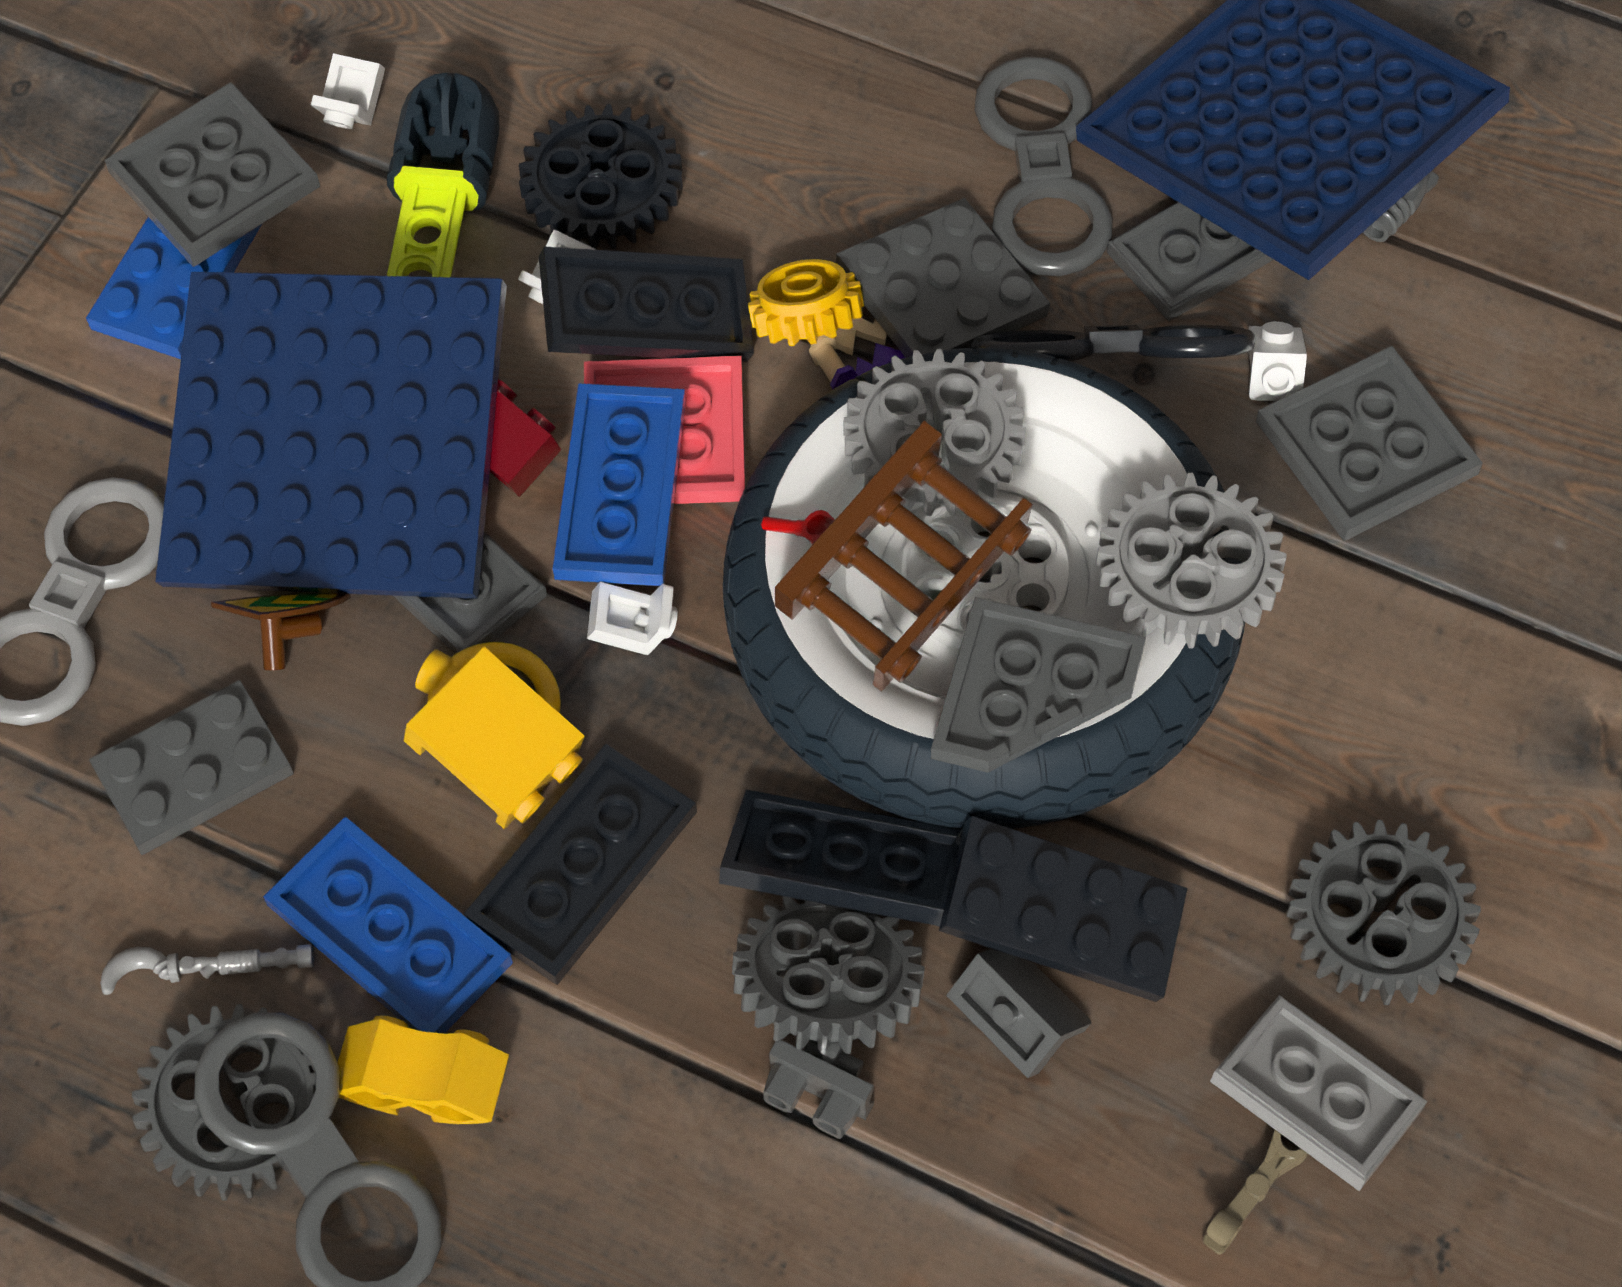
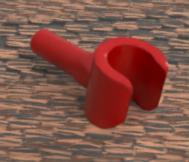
[761,510,835,545]

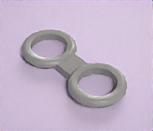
[0,477,164,726]

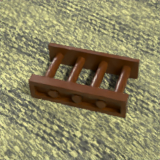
[775,421,1033,692]

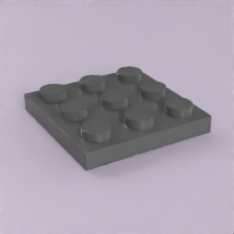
[104,82,320,267]
[835,198,1050,358]
[1256,346,1483,541]

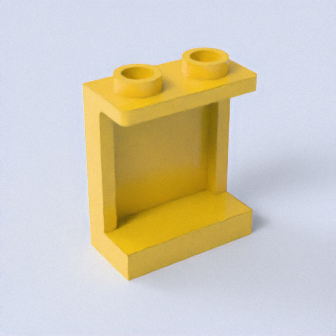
[404,646,585,829]

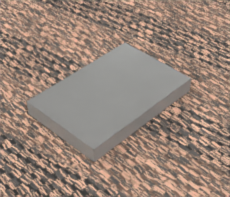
[1210,995,1428,1191]

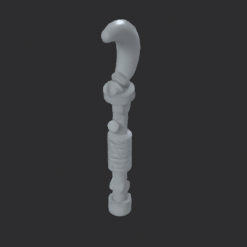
[100,944,314,995]

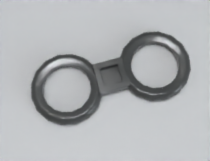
[974,56,1113,277]
[194,1013,442,1287]

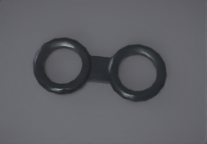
[971,325,1256,361]

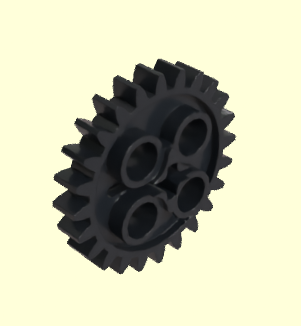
[518,104,683,249]

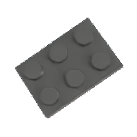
[89,680,294,855]

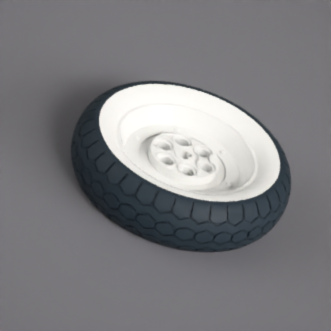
[723,348,1245,829]

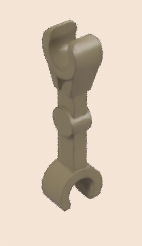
[1203,1130,1308,1254]

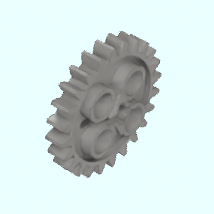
[843,349,1026,516]
[1096,473,1287,648]

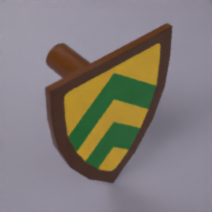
[211,593,351,671]

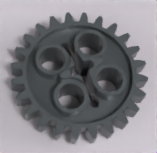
[1286,820,1481,1005]
[732,896,925,1055]
[132,1004,316,1201]

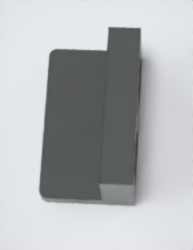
[946,949,1092,1078]

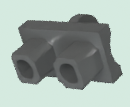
[763,1040,874,1139]

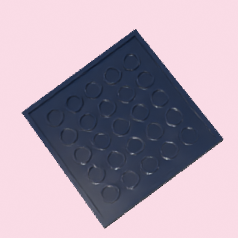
[1076,0,1510,280]
[155,272,507,599]

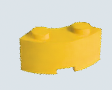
[337,1015,509,1124]

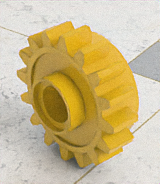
[748,259,864,346]

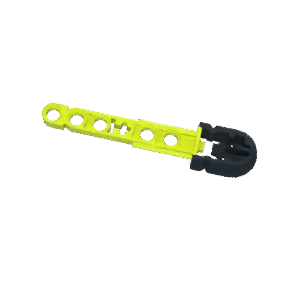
[387,73,500,277]

